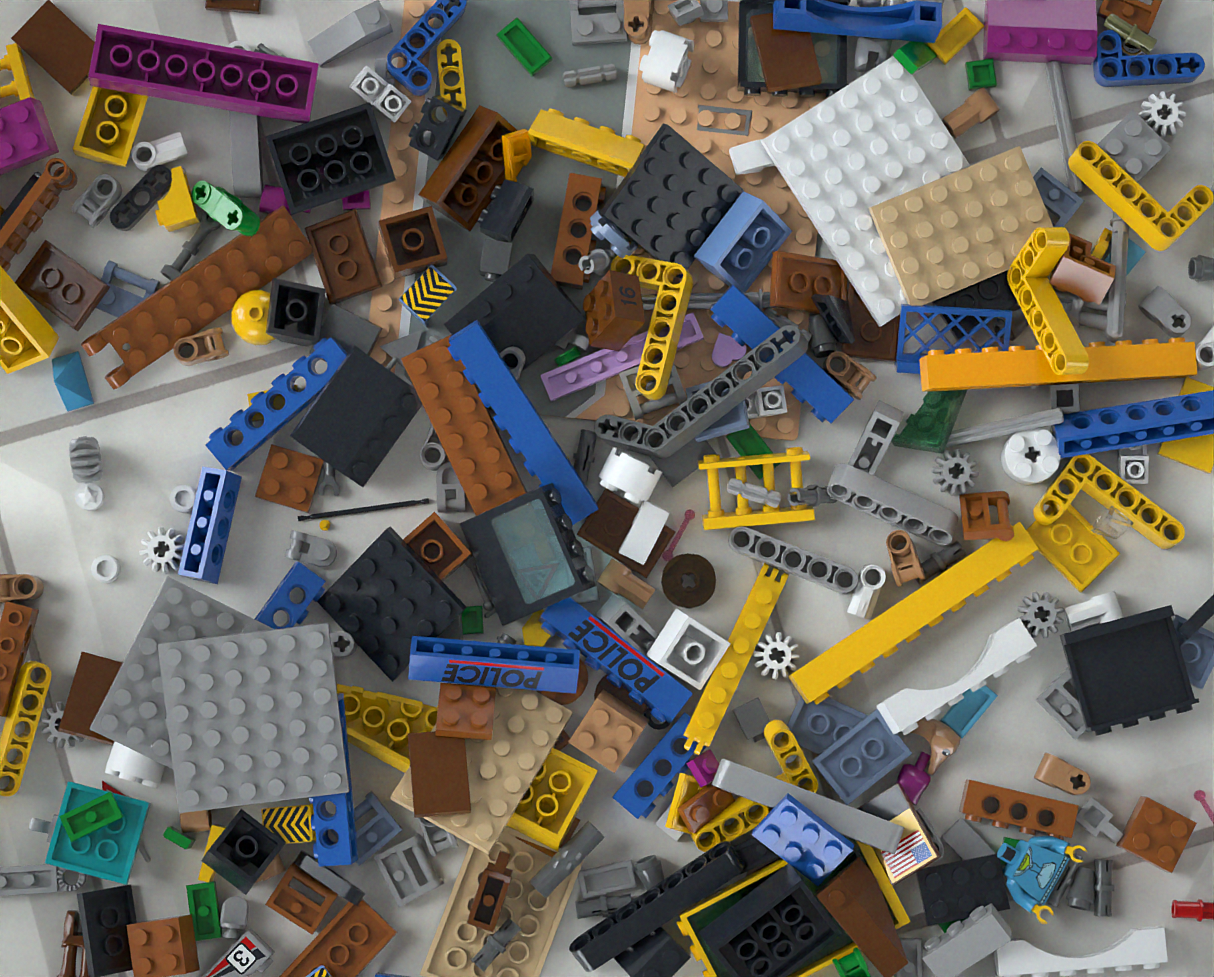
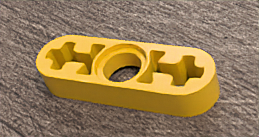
[437,39,467,117]

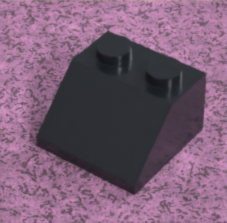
[478,179,535,243]
[266,278,326,347]
[201,809,286,895]
[614,926,691,977]

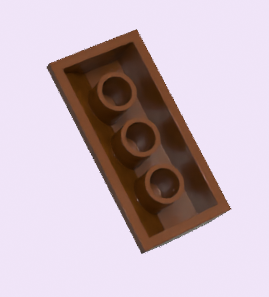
[418,105,518,232]

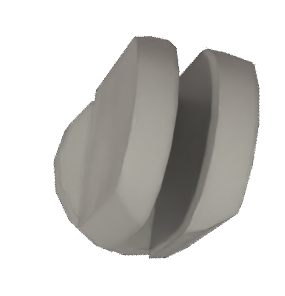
[220,896,249,940]

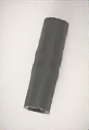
[529,821,605,898]

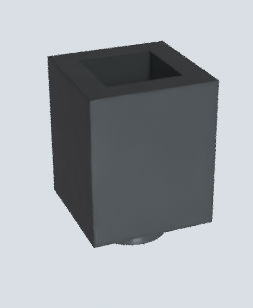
[479,239,513,282]
[1050,384,1080,412]
[732,697,770,742]

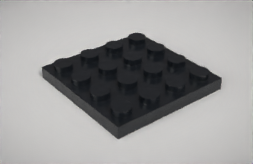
[600,123,744,279]
[317,526,467,682]

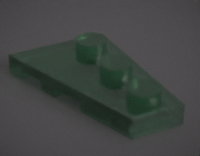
[891,389,968,454]

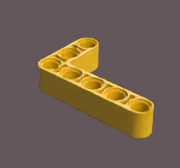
[1068,141,1214,251]
[1007,227,1089,375]
[611,255,693,400]
[1033,454,1185,549]
[0,661,52,796]
[690,720,818,852]

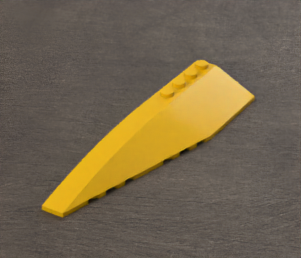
[336,682,598,852]

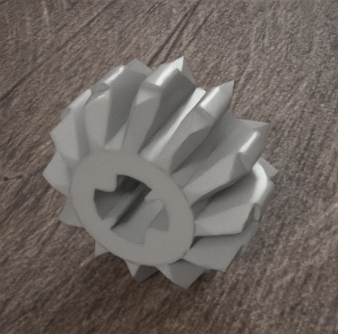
[69,436,102,483]
[931,449,979,496]
[1017,592,1064,638]
[41,702,84,748]

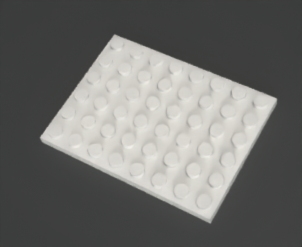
[761,56,970,327]

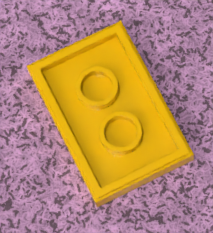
[1157,377,1214,474]
[1026,504,1120,593]

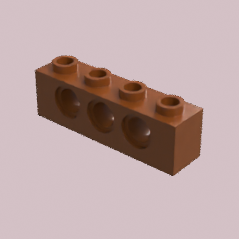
[551,173,606,290]
[0,601,39,717]
[959,779,1079,840]

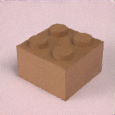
[568,689,649,773]

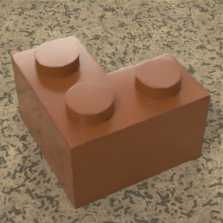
[1049,233,1116,305]

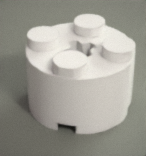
[639,30,694,93]
[1001,428,1061,485]
[598,447,663,504]
[105,741,165,789]

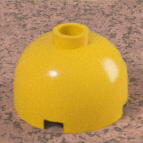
[231,290,276,345]

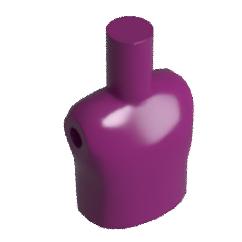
[259,184,311,216]
[894,751,931,805]

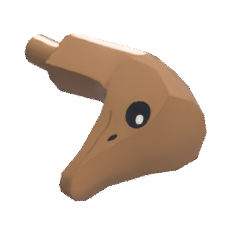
[901,717,961,775]

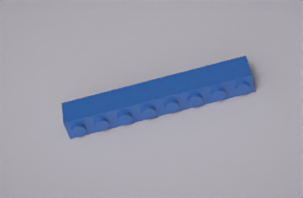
[448,320,599,525]

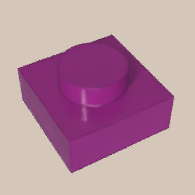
[342,190,371,211]
[686,749,719,787]

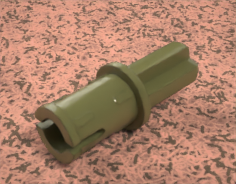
[1104,14,1157,55]

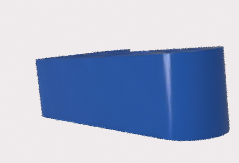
[387,0,467,96]
[1093,30,1205,87]

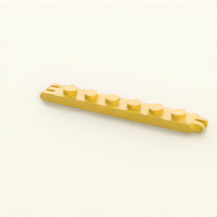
[683,563,789,755]

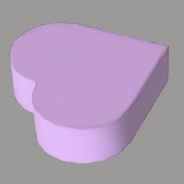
[712,333,746,368]

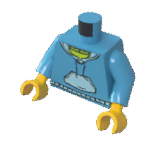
[997,836,1087,924]

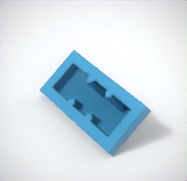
[52,351,94,412]

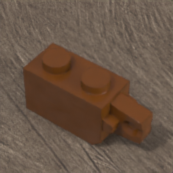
[466,850,513,932]

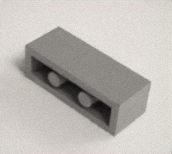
[922,903,1012,977]

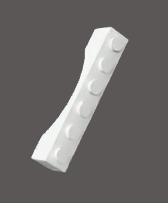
[876,618,1037,735]
[994,926,1168,977]

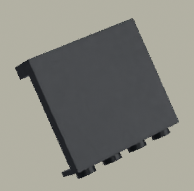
[1059,605,1199,736]

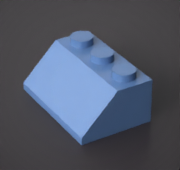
[694,191,792,293]

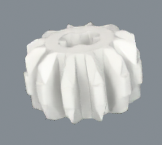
[1138,91,1186,139]
[139,526,184,574]
[753,632,800,680]

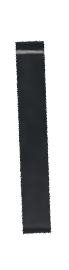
[569,841,745,972]

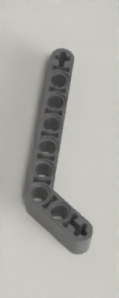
[594,325,808,459]

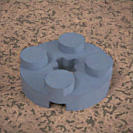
[590,209,638,259]

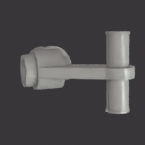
[579,236,642,277]

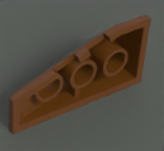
[815,857,908,977]

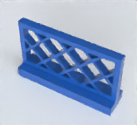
[895,304,1012,374]

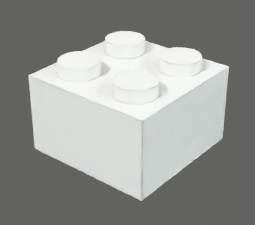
[646,608,731,690]

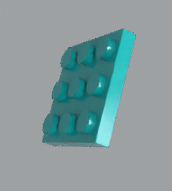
[45,781,151,885]

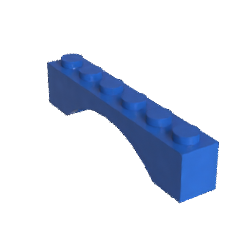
[773,0,942,43]

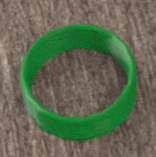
[554,346,581,368]

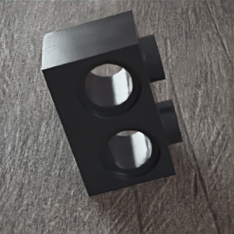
[409,95,467,161]

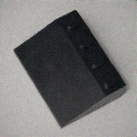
[265,102,396,215]
[444,254,586,371]
[290,345,423,487]
[699,863,842,977]

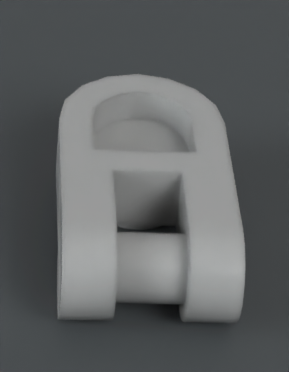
[436,462,466,513]
[284,530,337,567]

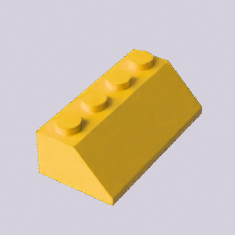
[73,86,149,167]
[528,108,645,178]
[0,266,59,374]

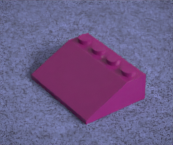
[983,0,1098,65]

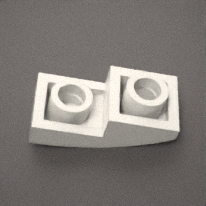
[349,66,412,123]
[729,138,776,175]
[745,385,787,419]
[1118,445,1149,484]
[619,501,670,565]

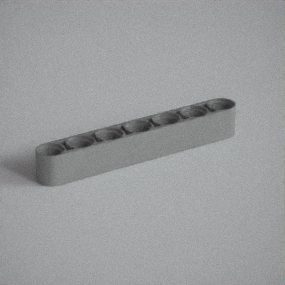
[712,758,904,854]

